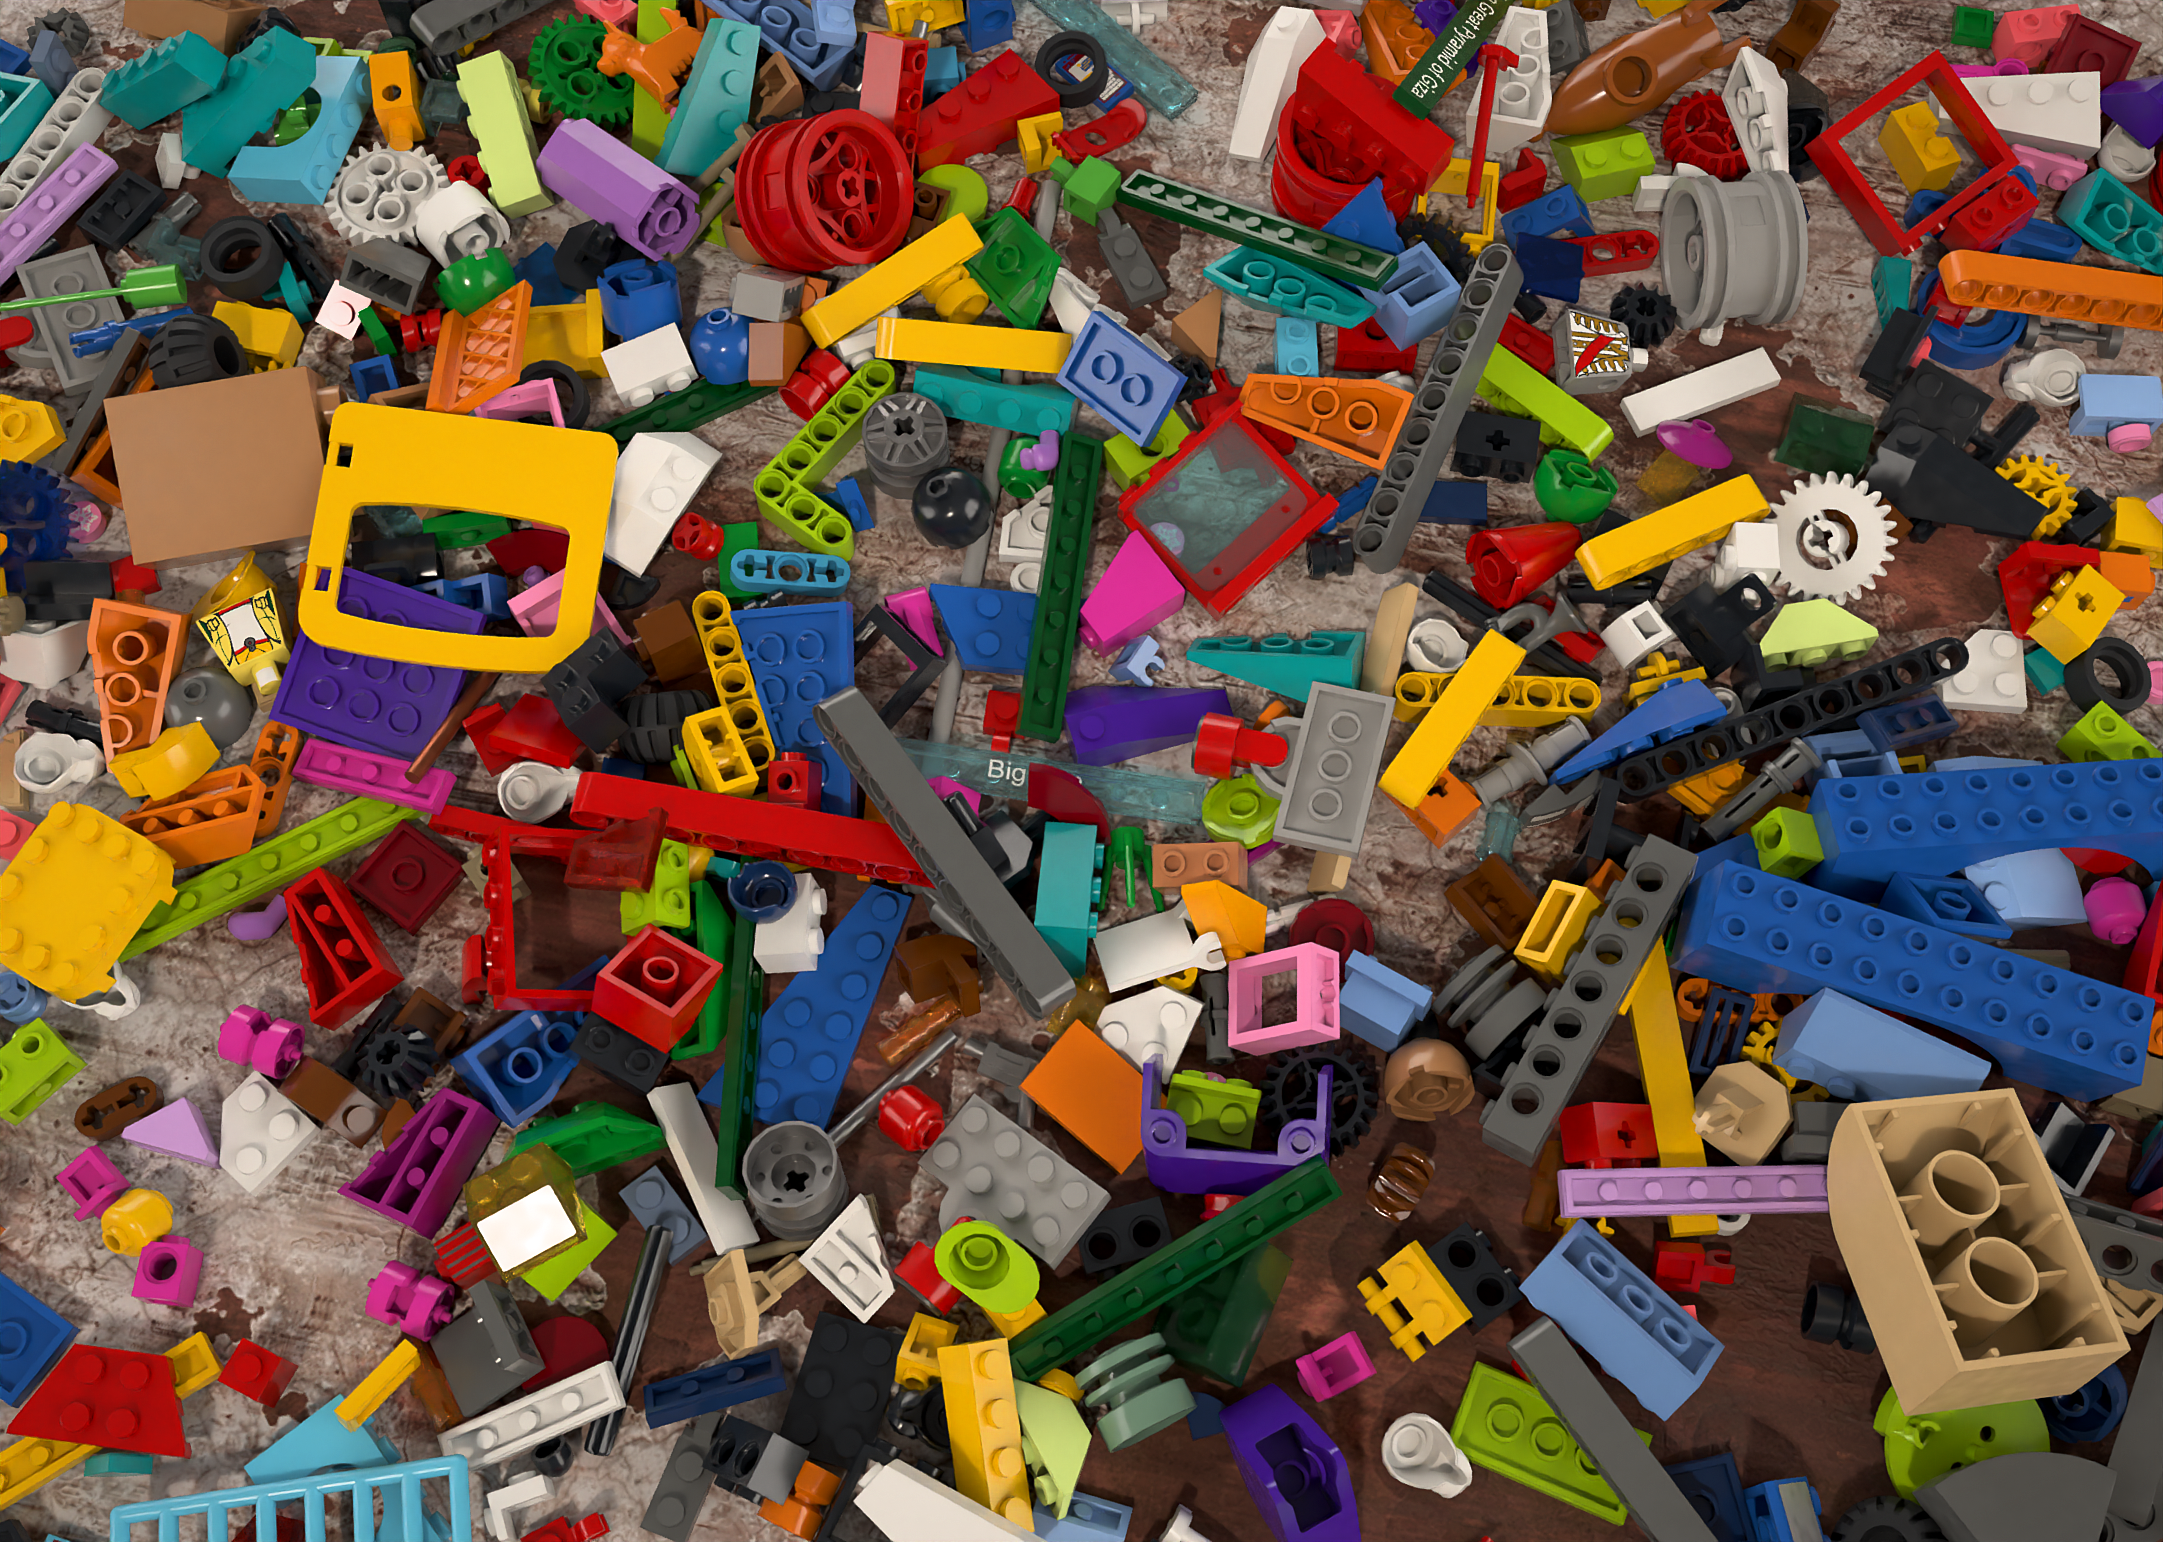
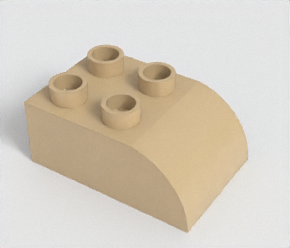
[1827,1088,2131,1416]

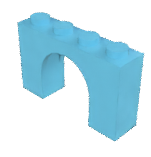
[227,56,373,205]
[244,1393,452,1542]

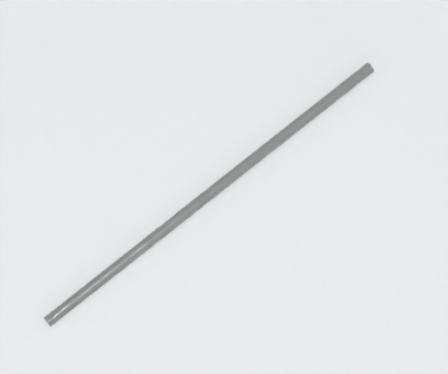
[921,180,1061,780]

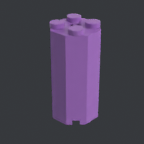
[536,118,700,262]

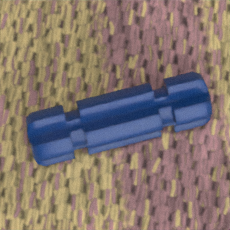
[1318,476,1378,534]

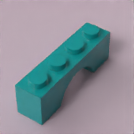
[913,362,1079,438]

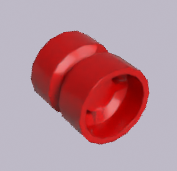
[778,348,852,423]

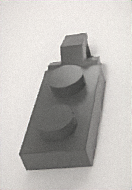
[1097,207,1167,310]
[640,1411,726,1542]

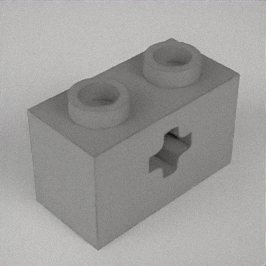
[729,265,806,323]

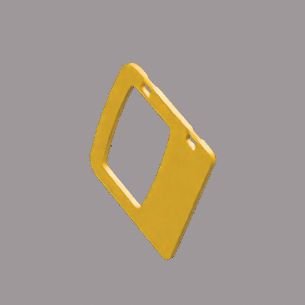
[298,402,619,674]

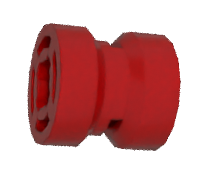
[400,308,444,353]

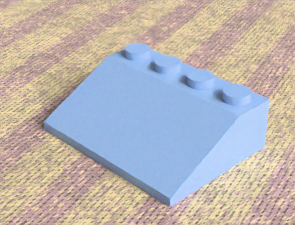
[1927,756,2088,932]

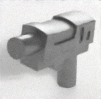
[963,1037,1040,1130]

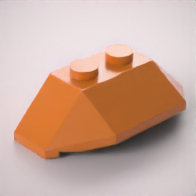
[119,763,267,870]

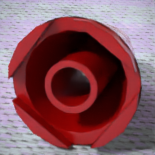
[1465,521,1583,609]

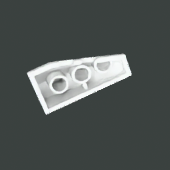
[1229,6,1327,163]
[1721,46,1789,174]

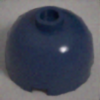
[2035,1363,2128,1443]

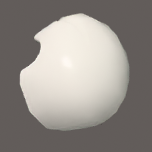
[1405,619,1469,673]

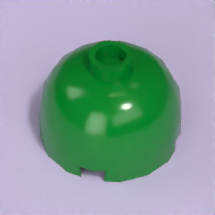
[433,247,516,317]
[1533,449,1619,525]

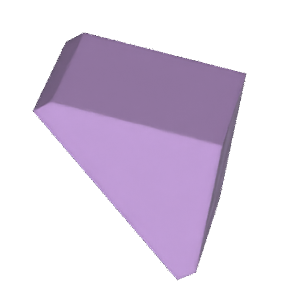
[121,1097,221,1170]

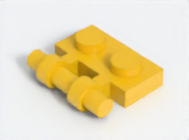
[1357,1240,1473,1362]

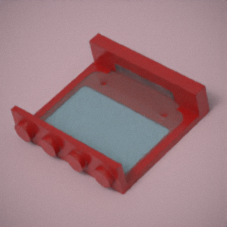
[1117,399,1340,622]

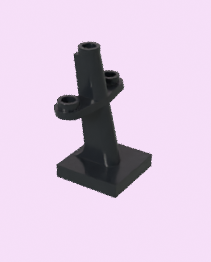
[1565,777,1700,921]

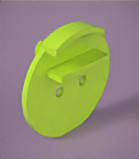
[1873,1385,2050,1507]

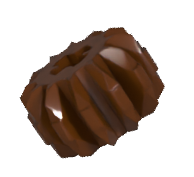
[1365,1142,1435,1223]

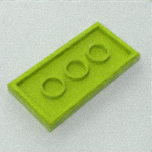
[1449,1361,1653,1526]

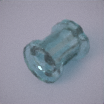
[1475,812,1524,866]

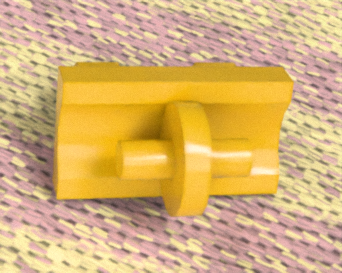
[1622,651,1707,709]

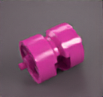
[218,1004,305,1079]
[365,1260,455,1342]

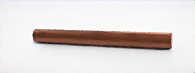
[404,671,500,784]

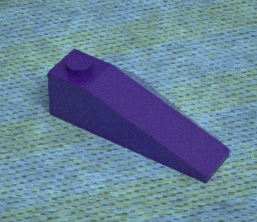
[2100,74,2163,150]
[1062,685,1234,773]

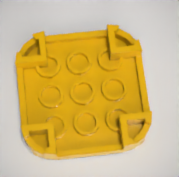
[0,801,178,1004]

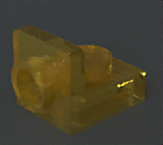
[1635,448,1701,508]
[1046,975,1113,1037]

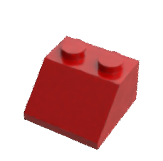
[591,923,724,1054]

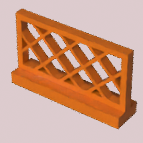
[425,279,533,416]

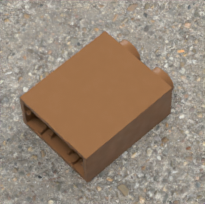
[103,366,368,571]

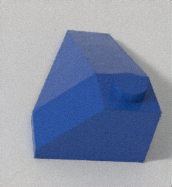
[1547,677,1728,787]
[449,955,610,1129]

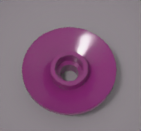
[1656,419,1733,469]

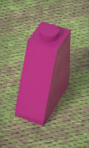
[1078,530,1185,659]

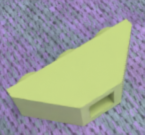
[1759,598,1879,673]
[1013,1378,1092,1521]

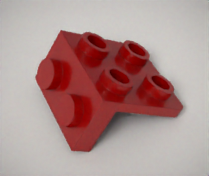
[1997,541,2102,641]

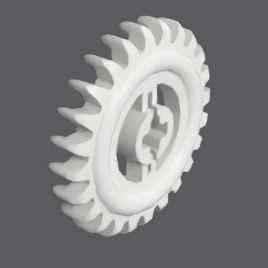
[1762,471,1898,606]

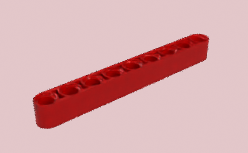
[569,772,936,889]

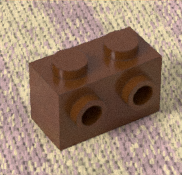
[632,599,709,689]

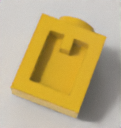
[895,1312,959,1391]

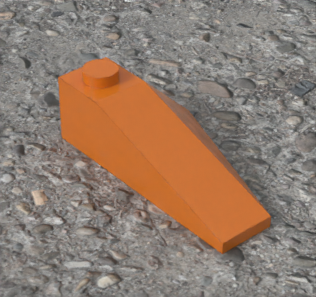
[1358,0,1467,100]
[1238,373,1415,472]
[87,598,193,773]

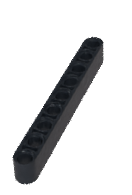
[1610,637,1969,804]

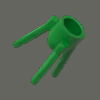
[1096,826,1166,914]

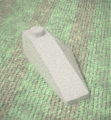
[1466,6,1552,153]
[1048,267,1172,362]
[0,620,90,689]

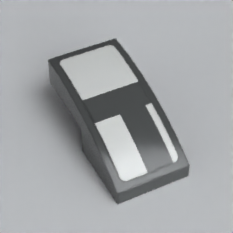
[1516,769,1604,829]

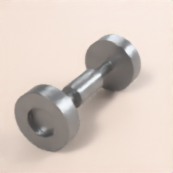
[2015,314,2124,360]

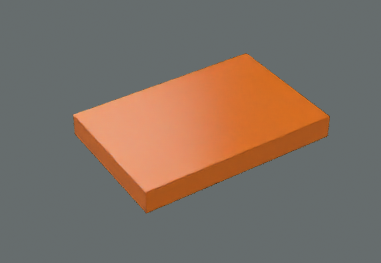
[1018,1019,1167,1175]

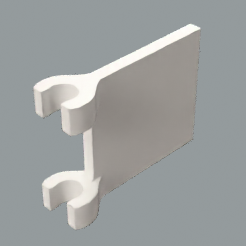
[1093,898,1226,993]

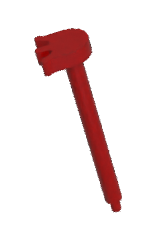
[1466,44,1520,209]

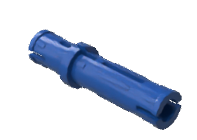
[69,306,194,358]

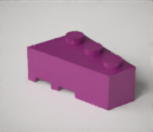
[337,1087,500,1241]

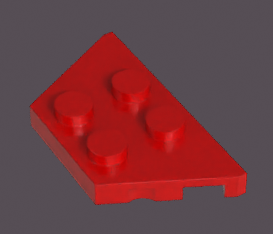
[6,1343,192,1459]

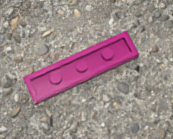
[291,738,457,816]

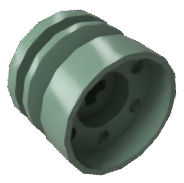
[1074,1333,1198,1453]

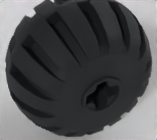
[148,313,249,390]
[617,690,717,764]
[1830,1496,1949,1542]

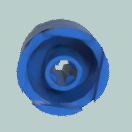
[597,259,684,342]

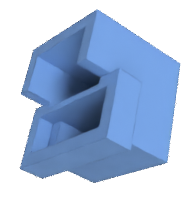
[1357,241,1462,352]
[1801,729,1903,797]
[1339,949,1433,1055]

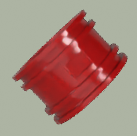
[1270,72,1415,230]
[734,108,914,274]

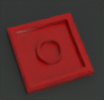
[489,693,587,769]

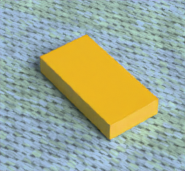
[334,1339,421,1433]

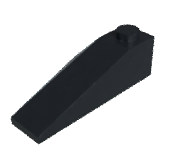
[1865,419,2048,541]

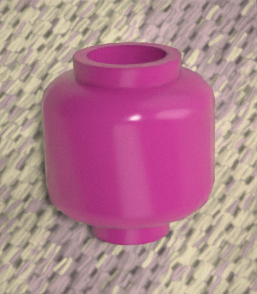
[2083,877,2148,945]

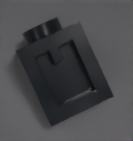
[2057,487,2116,547]

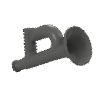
[1484,591,1589,655]

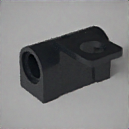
[351,533,445,587]
[1660,573,1777,680]

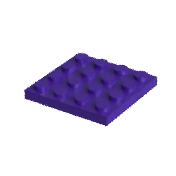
[268,566,488,767]

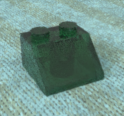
[1773,392,1875,482]

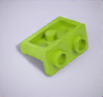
[1166,1070,1262,1150]

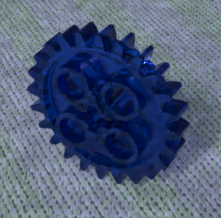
[0,459,80,594]

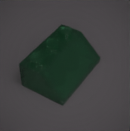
[1148,1223,1294,1388]

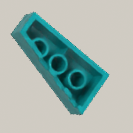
[181,25,316,179]

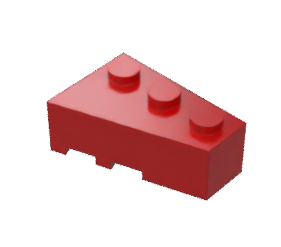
[283,866,405,1031]

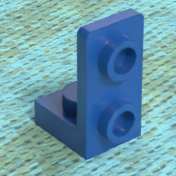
[1501,184,1596,251]

